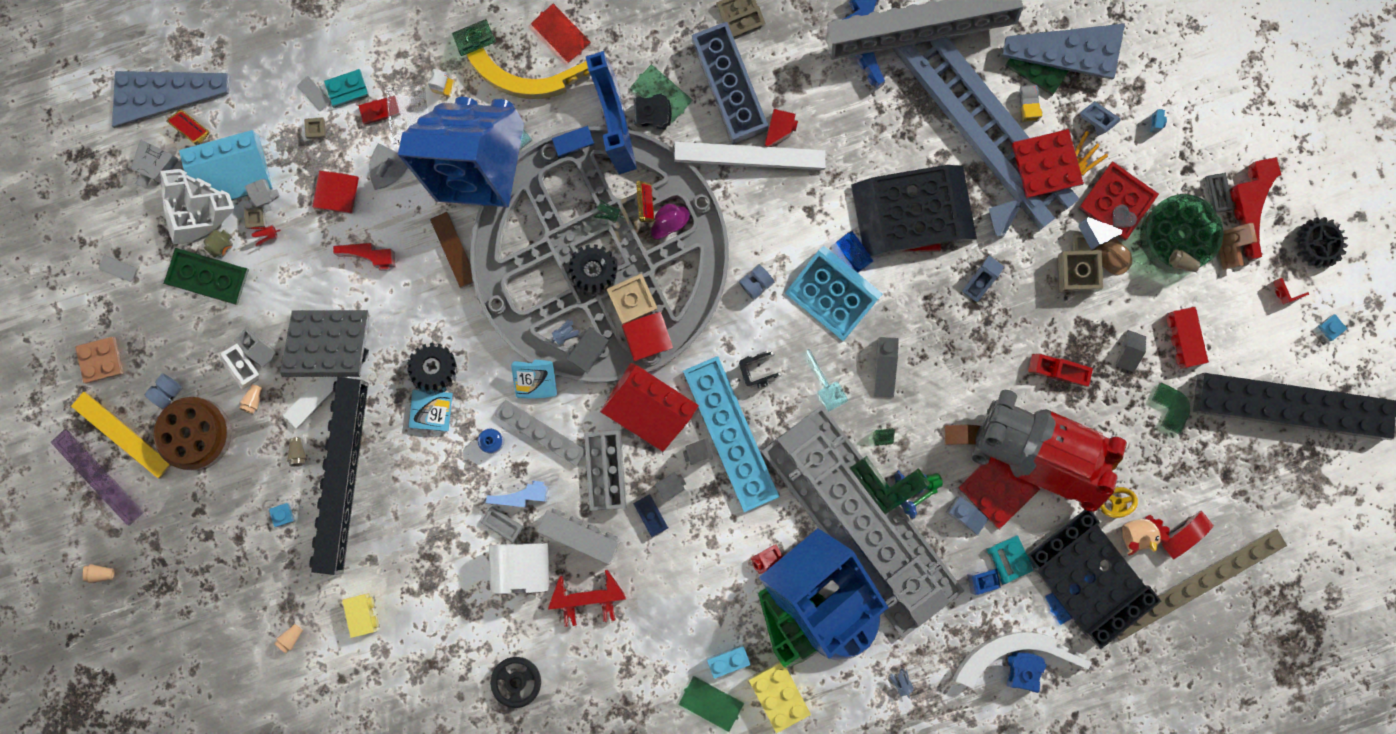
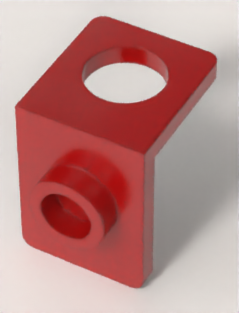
[1273,278,1310,305]

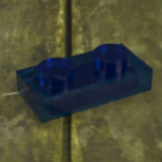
[836,231,874,273]

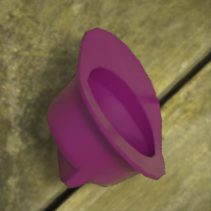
[651,204,690,239]

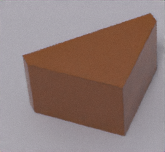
[945,425,981,445]

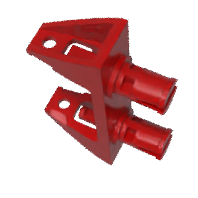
[548,570,627,627]

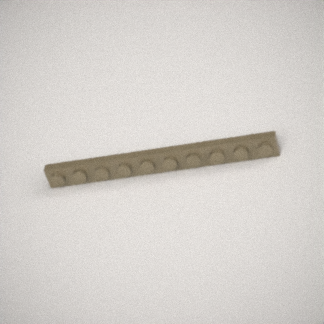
[1116,529,1287,641]

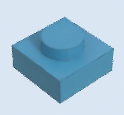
[1150,109,1167,133]
[1318,314,1348,341]
[269,503,295,527]

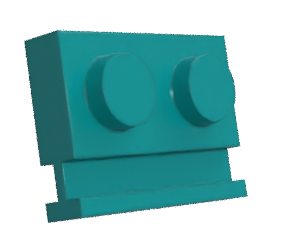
[324,69,369,108]

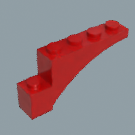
[1230,157,1281,261]

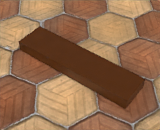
[430,212,474,288]

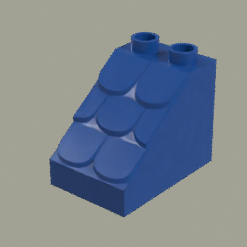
[398,97,524,207]

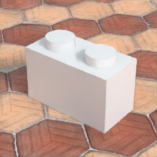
[220,344,259,390]

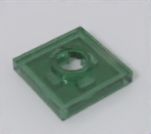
[452,19,496,56]

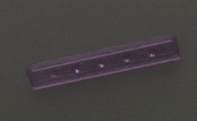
[50,429,144,526]

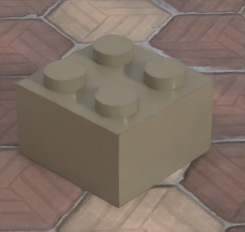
[1058,250,1103,293]

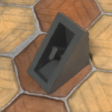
[1115,330,1146,372]

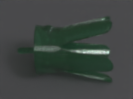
[594,199,624,223]

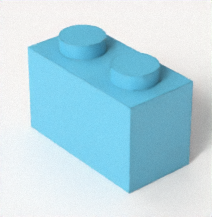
[707,644,751,679]

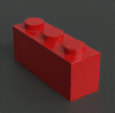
[1167,307,1209,369]

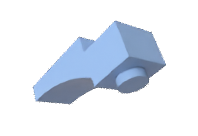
[486,481,548,507]

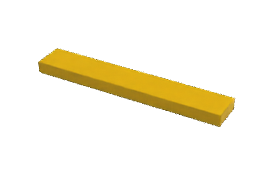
[71,391,171,479]

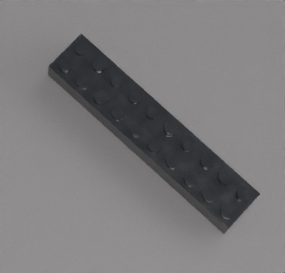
[1193,373,1396,440]
[309,377,369,575]

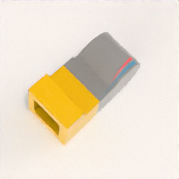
[1020,85,1043,122]

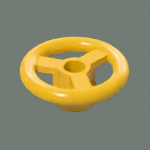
[1099,487,1138,518]

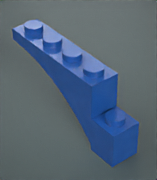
[842,0,885,89]

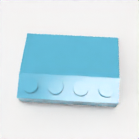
[179,130,273,200]
[785,246,883,341]

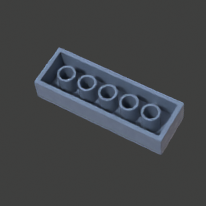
[692,22,768,145]

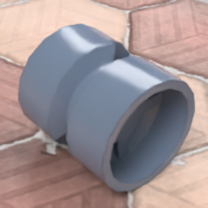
[738,264,775,300]
[144,373,182,409]

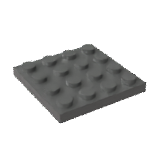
[280,310,369,377]

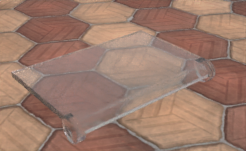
[386,86,428,145]

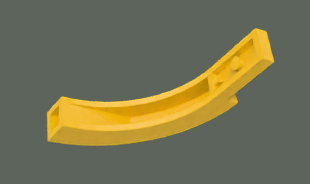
[465,44,591,99]

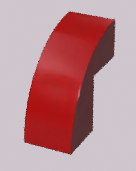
[1161,510,1214,560]

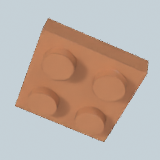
[75,337,123,384]

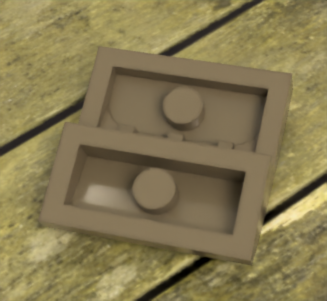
[716,0,766,37]

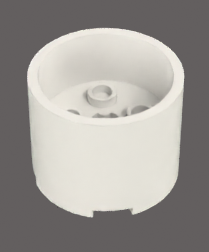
[489,543,549,594]

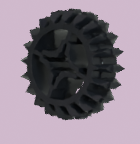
[1294,217,1349,268]

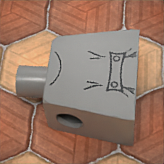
[131,140,179,189]

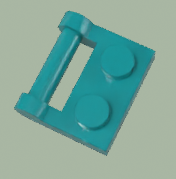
[986,535,1034,585]

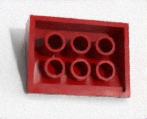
[600,363,699,452]

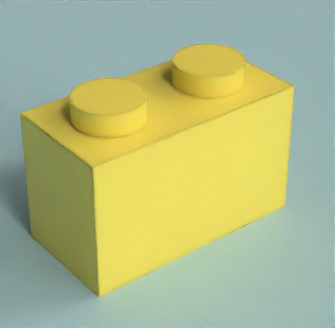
[342,593,379,638]

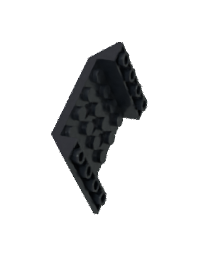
[851,164,977,259]
[1027,509,1162,649]

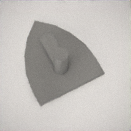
[369,143,408,190]

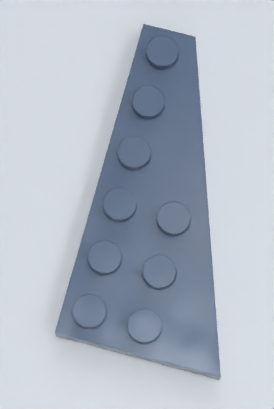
[1002,23,1125,80]
[112,71,230,128]

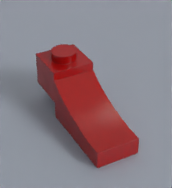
[333,243,396,271]

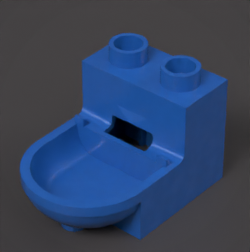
[759,528,889,660]

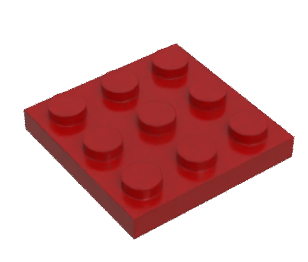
[1012,129,1084,199]
[1078,161,1159,241]
[958,457,1040,530]

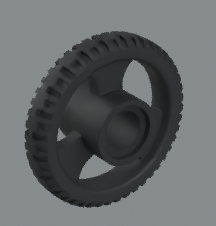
[490,657,541,708]

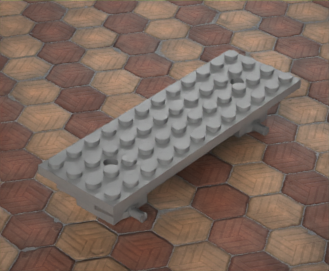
[761,405,964,638]

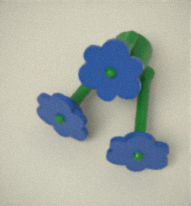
[894,470,943,519]

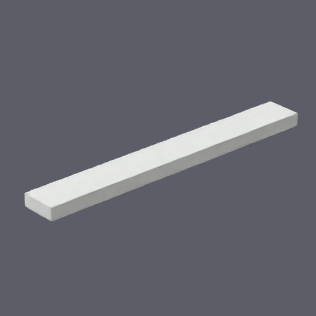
[674,142,825,170]

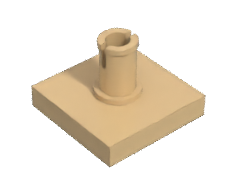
[607,273,658,324]

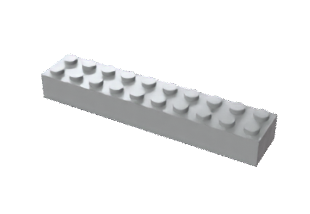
[826,0,1023,60]

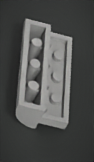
[584,430,627,511]

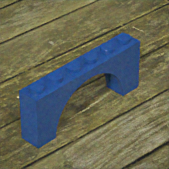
[586,51,637,175]

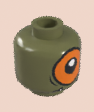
[203,229,233,258]

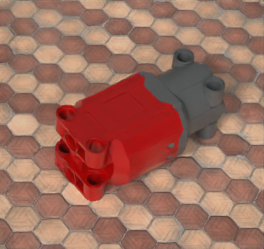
[972,390,1127,511]

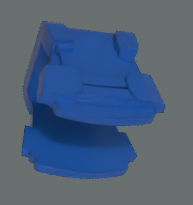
[1007,652,1047,693]

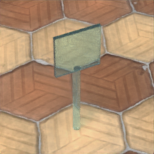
[807,349,848,412]

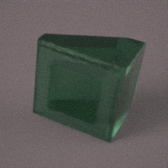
[873,428,895,446]

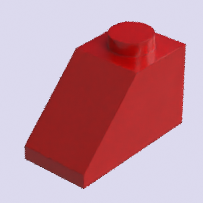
[765,109,798,147]

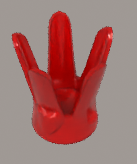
[251,225,281,246]

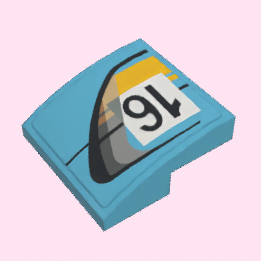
[511,359,557,398]
[408,389,453,431]

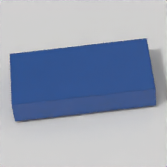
[552,125,595,157]

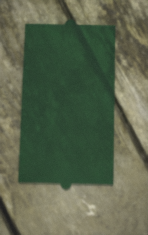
[631,64,693,123]
[678,676,744,732]

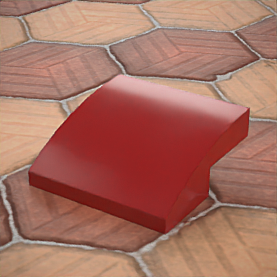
[312,171,359,214]
[622,312,673,361]

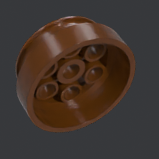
[154,397,232,470]

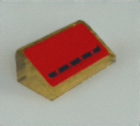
[166,109,211,145]
[636,181,654,223]

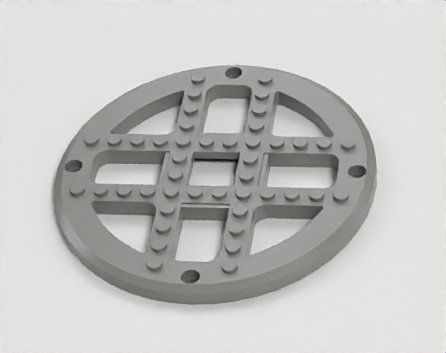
[470,126,729,383]

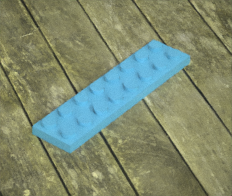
[683,356,779,512]

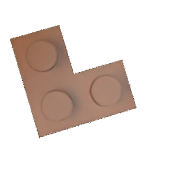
[1215,223,1257,270]

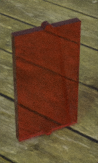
[531,3,591,64]

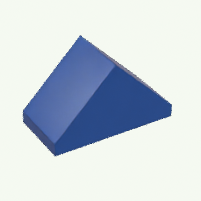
[967,569,1001,595]

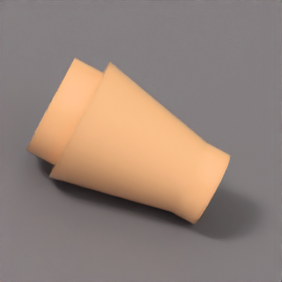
[239,384,263,414]
[83,564,114,583]
[274,623,303,653]

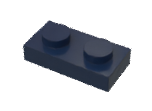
[633,494,668,537]

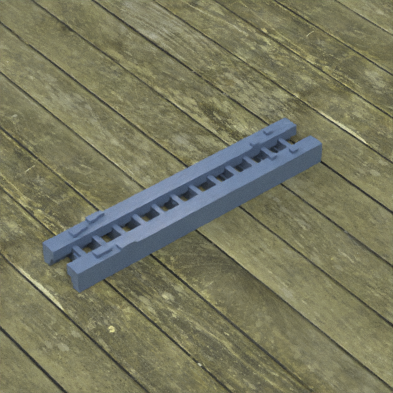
[892,37,1079,230]

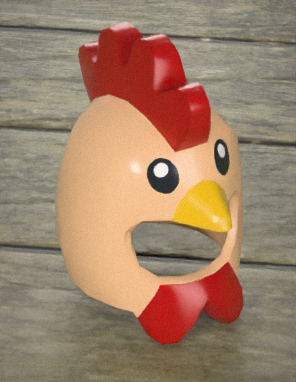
[1122,515,1170,556]

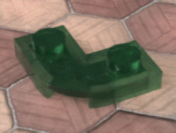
[1152,382,1190,434]

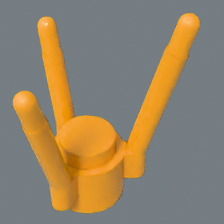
[1075,131,1108,176]

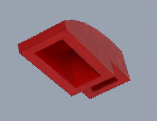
[1028,353,1093,387]

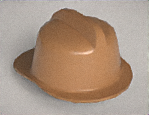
[1094,238,1132,275]

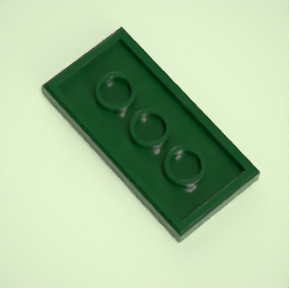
[163,248,249,305]

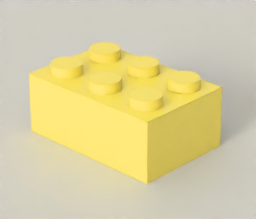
[748,661,811,734]

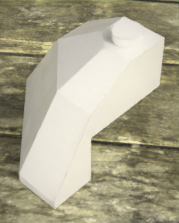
[160,169,234,244]

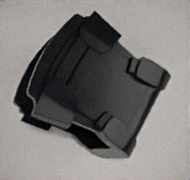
[634,93,672,130]
[739,351,782,389]

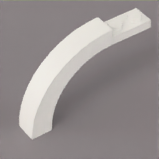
[953,631,1092,689]

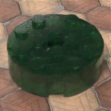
[1140,194,1224,273]

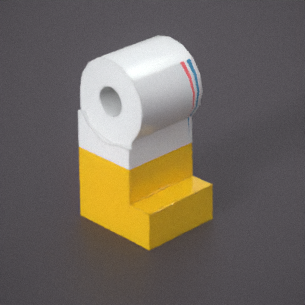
[428,69,455,97]

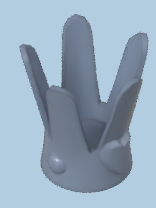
[551,319,579,345]
[889,668,914,699]

